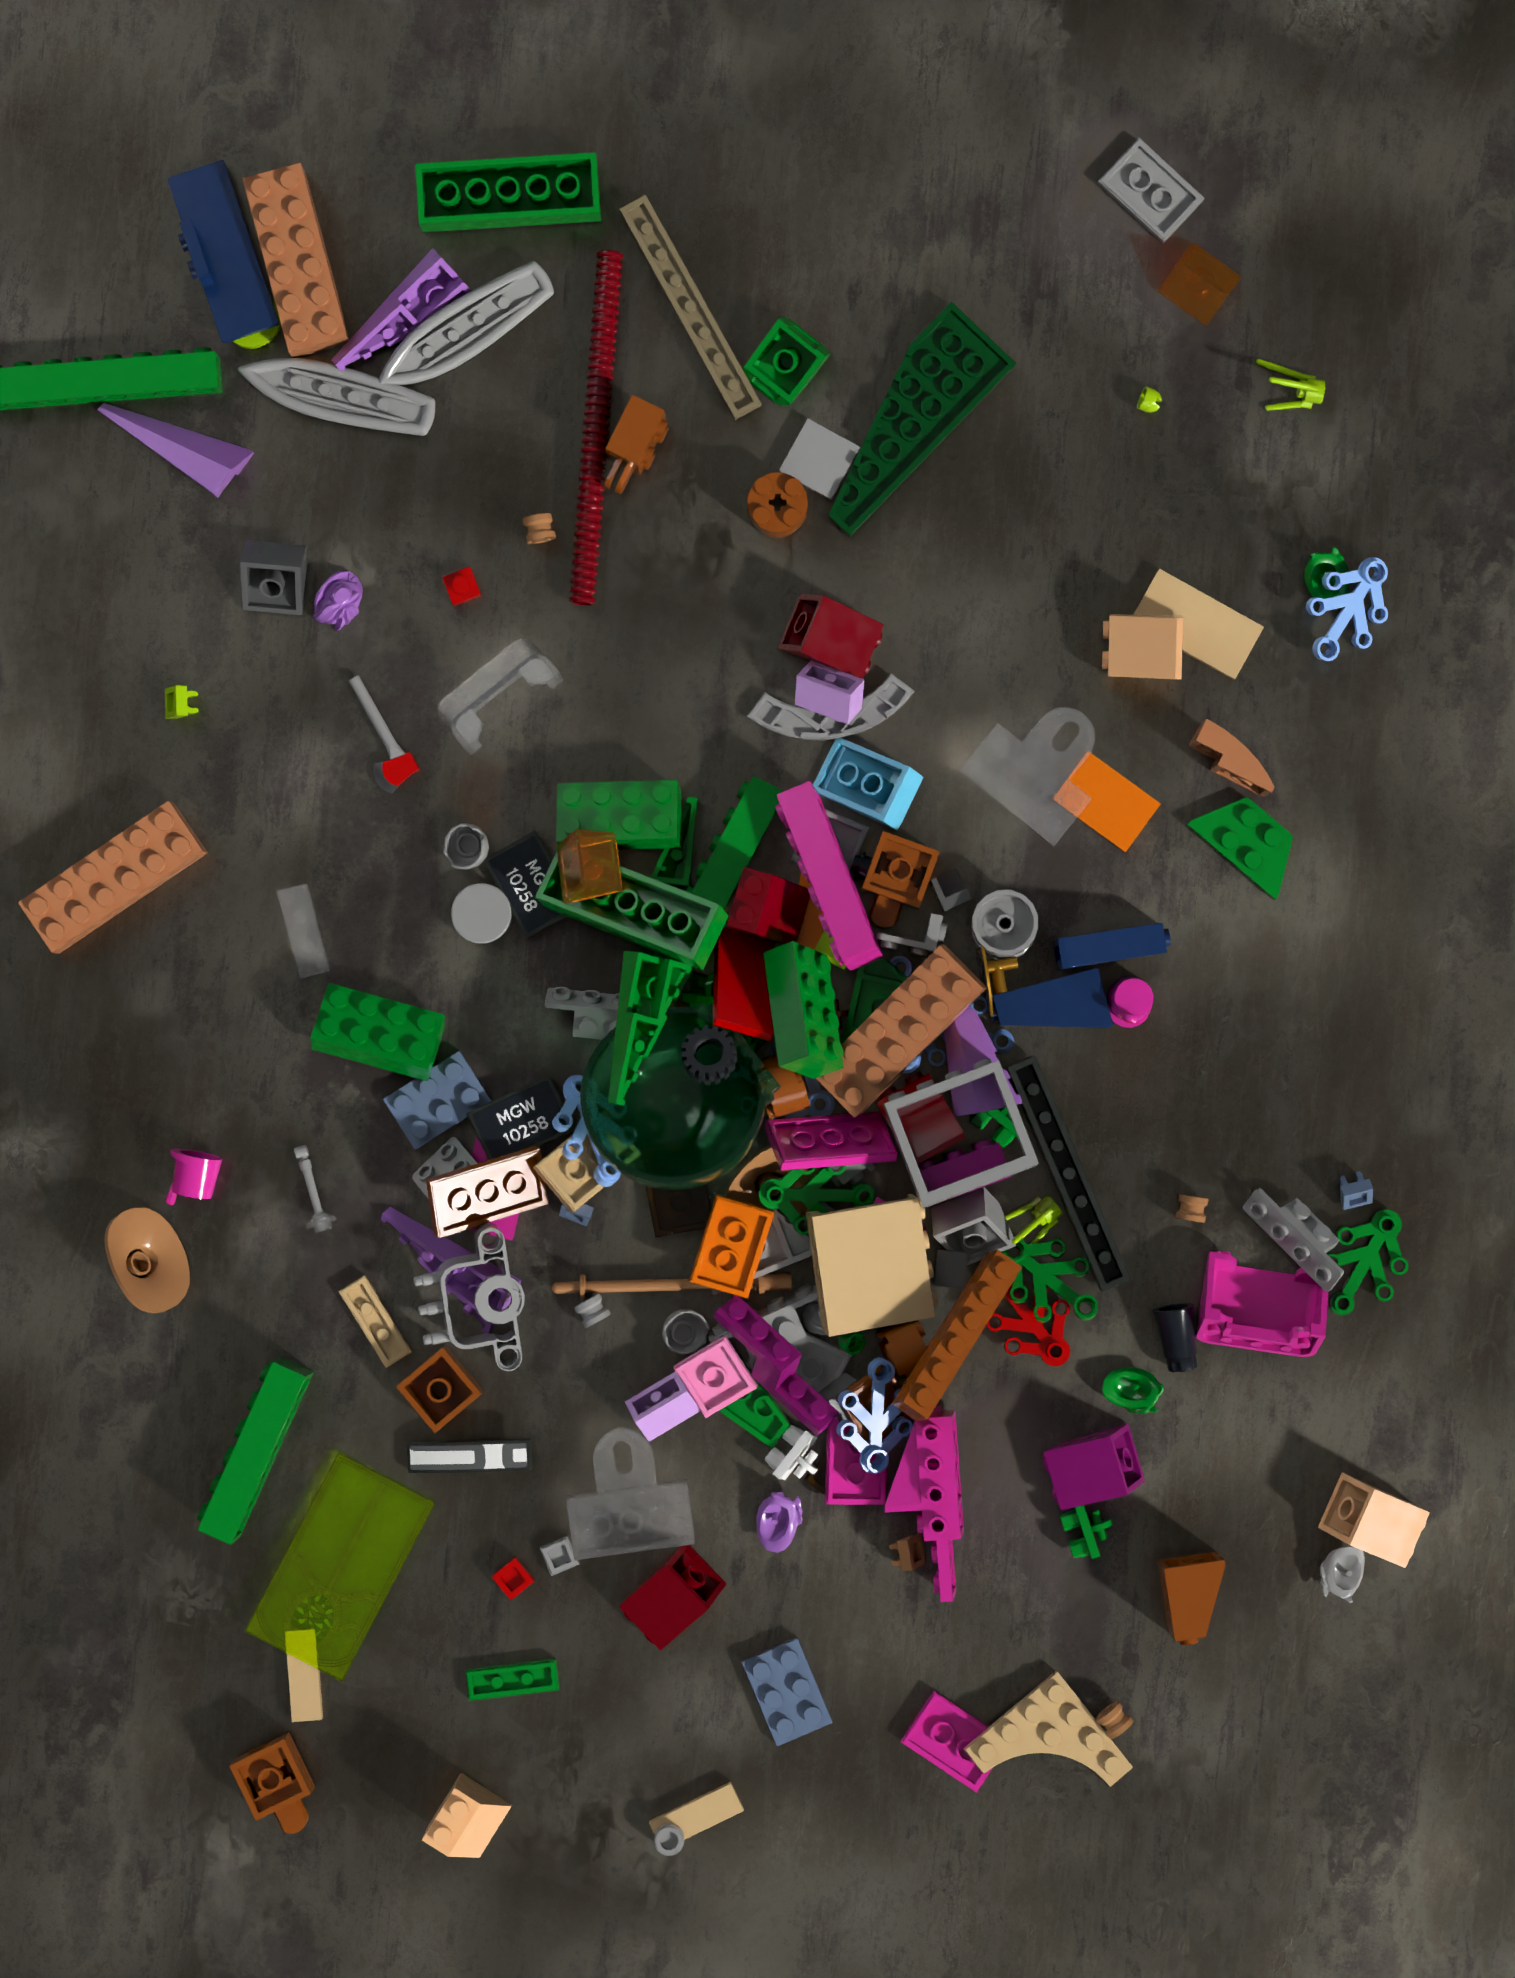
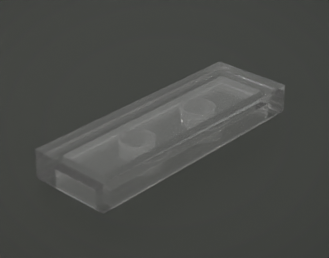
[277,884,330,979]

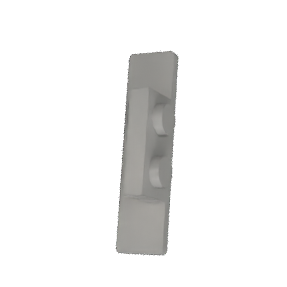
[545,987,619,1041]
[1243,1188,1344,1292]
[708,1284,818,1360]

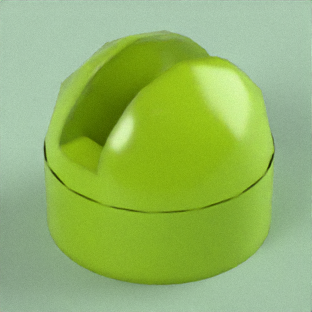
[1137,386,1162,413]

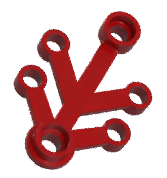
[986,1282,1070,1366]

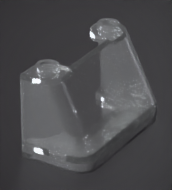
[438,638,563,755]

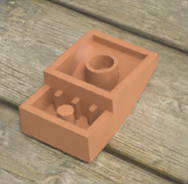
[1189,719,1275,797]

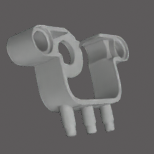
[413,1222,525,1371]

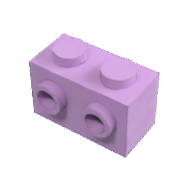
[795,660,864,724]
[625,1371,701,1442]

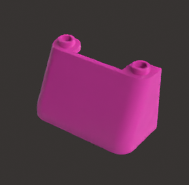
[1196,1251,1328,1357]

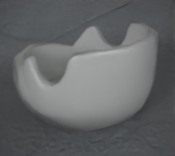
[443,823,489,870]
[662,1309,709,1355]

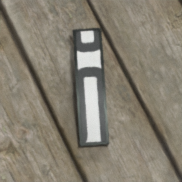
[407,1439,533,1473]

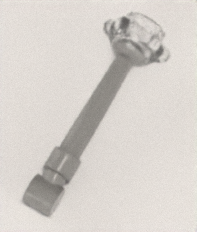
[294,1145,336,1233]

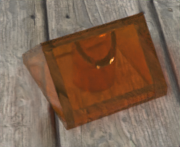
[1158,242,1242,326]
[556,829,623,904]

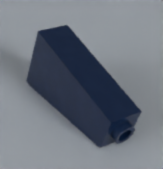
[1053,923,1171,971]
[991,968,1113,1028]

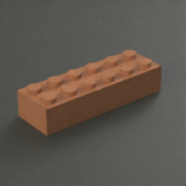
[242,163,350,358]
[18,801,208,954]
[816,945,987,1118]

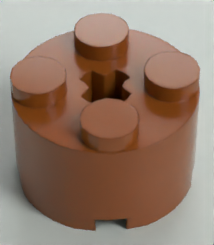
[747,472,808,538]
[752,1054,810,1120]
[875,1320,928,1387]

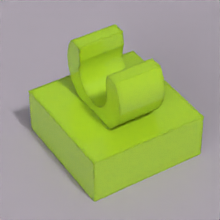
[165,685,199,719]

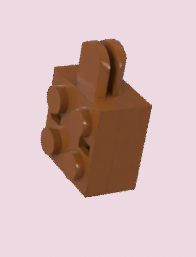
[604,395,669,494]
[861,831,940,929]
[229,1732,315,1834]

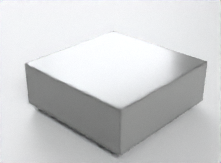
[540,1535,580,1576]

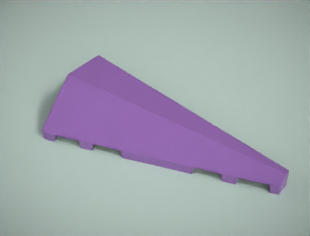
[331,248,472,371]
[97,403,254,498]
[944,1006,1022,1117]
[381,1207,521,1334]

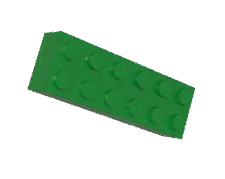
[415,152,601,232]
[535,843,729,970]
[196,1357,314,1545]

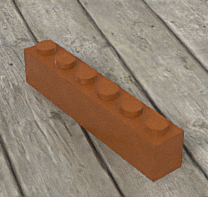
[892,1250,1022,1421]

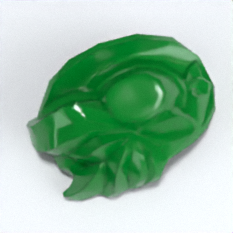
[1304,547,1350,603]
[1102,1368,1164,1414]

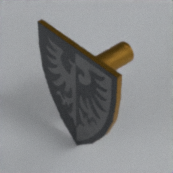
[975,946,1018,1017]

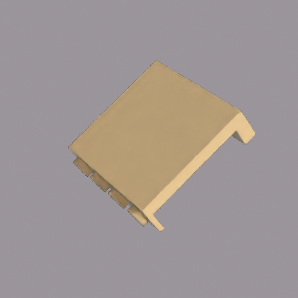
[806,1194,938,1337]

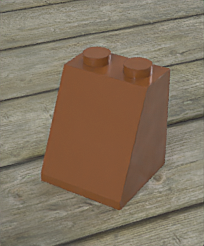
[1157,1551,1226,1645]

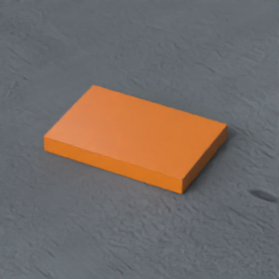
[1052,751,1161,853]
[689,1194,774,1299]

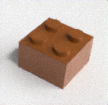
[396,1345,484,1433]

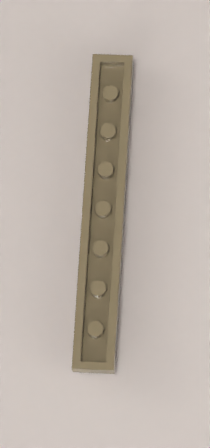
[619,195,761,420]

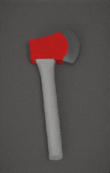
[349,675,420,793]

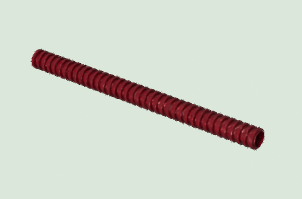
[569,250,623,606]

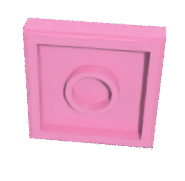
[674,1335,757,1418]

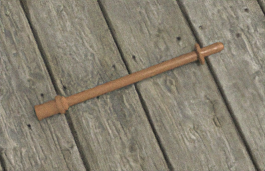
[551,1272,792,1301]

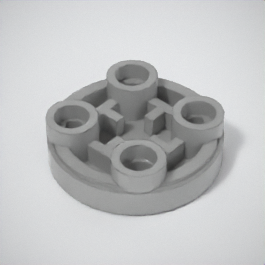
[451,883,512,944]

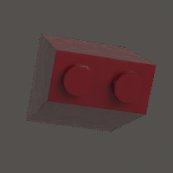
[777,594,884,679]
[727,867,810,945]
[875,1071,966,1165]
[619,1540,727,1651]

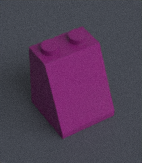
[1043,1423,1145,1510]

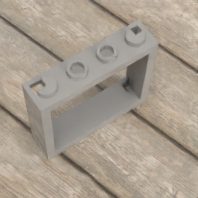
[883,1058,1039,1209]

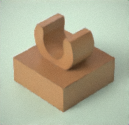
[889,1534,926,1571]

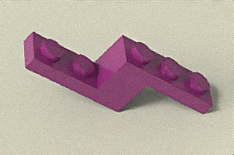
[714,1295,840,1436]

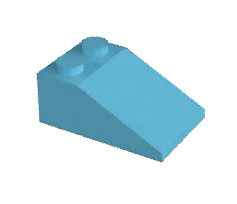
[813,738,924,831]

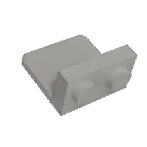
[876,913,947,958]
[412,1137,477,1199]

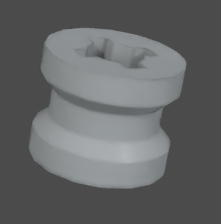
[573,1293,611,1329]

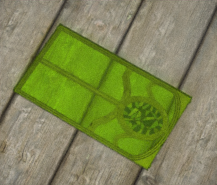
[245,1453,435,1682]

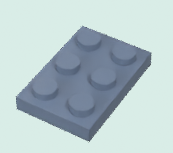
[383,1051,492,1150]
[742,1637,833,1746]

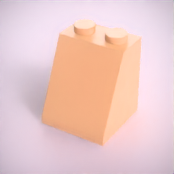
[1102,614,1183,679]
[1318,1472,1430,1568]
[422,1773,512,1858]

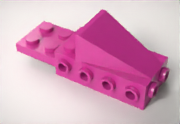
[885,1405,964,1602]

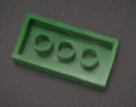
[556,780,681,851]
[763,941,844,1079]
[310,983,445,1081]

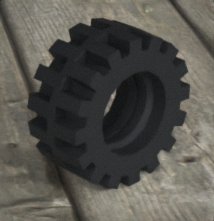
[681,1025,737,1085]

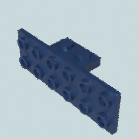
[168,160,279,344]

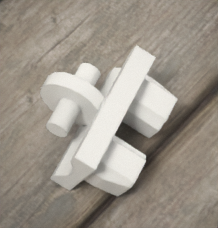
[764,1425,818,1480]

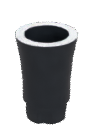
[1152,1303,1197,1372]

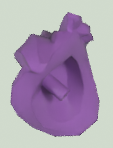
[312,571,363,631]
[756,1492,803,1553]

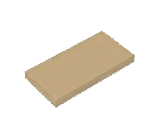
[1133,568,1264,680]

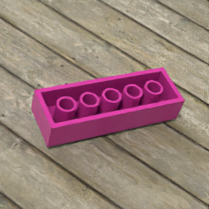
[775,781,884,971]

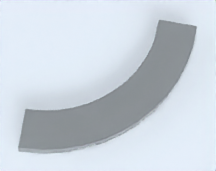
[747,673,915,741]

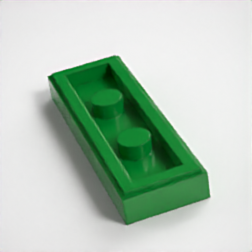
[465,1658,560,1701]

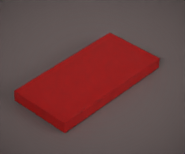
[713,927,774,1041]

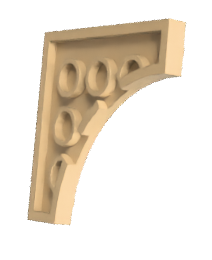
[963,1671,1133,1787]

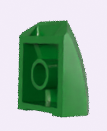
[743,316,831,406]

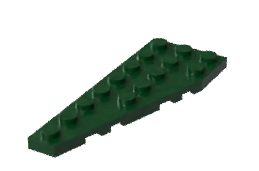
[828,301,1017,537]

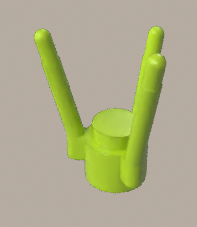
[1256,359,1325,411]
[1004,1195,1063,1244]

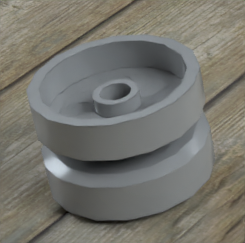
[971,890,1038,960]

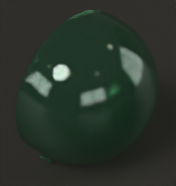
[580,1002,781,1190]

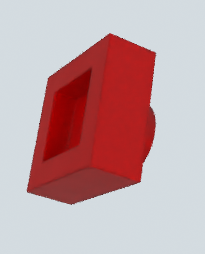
[442,566,482,606]
[492,1557,535,1601]

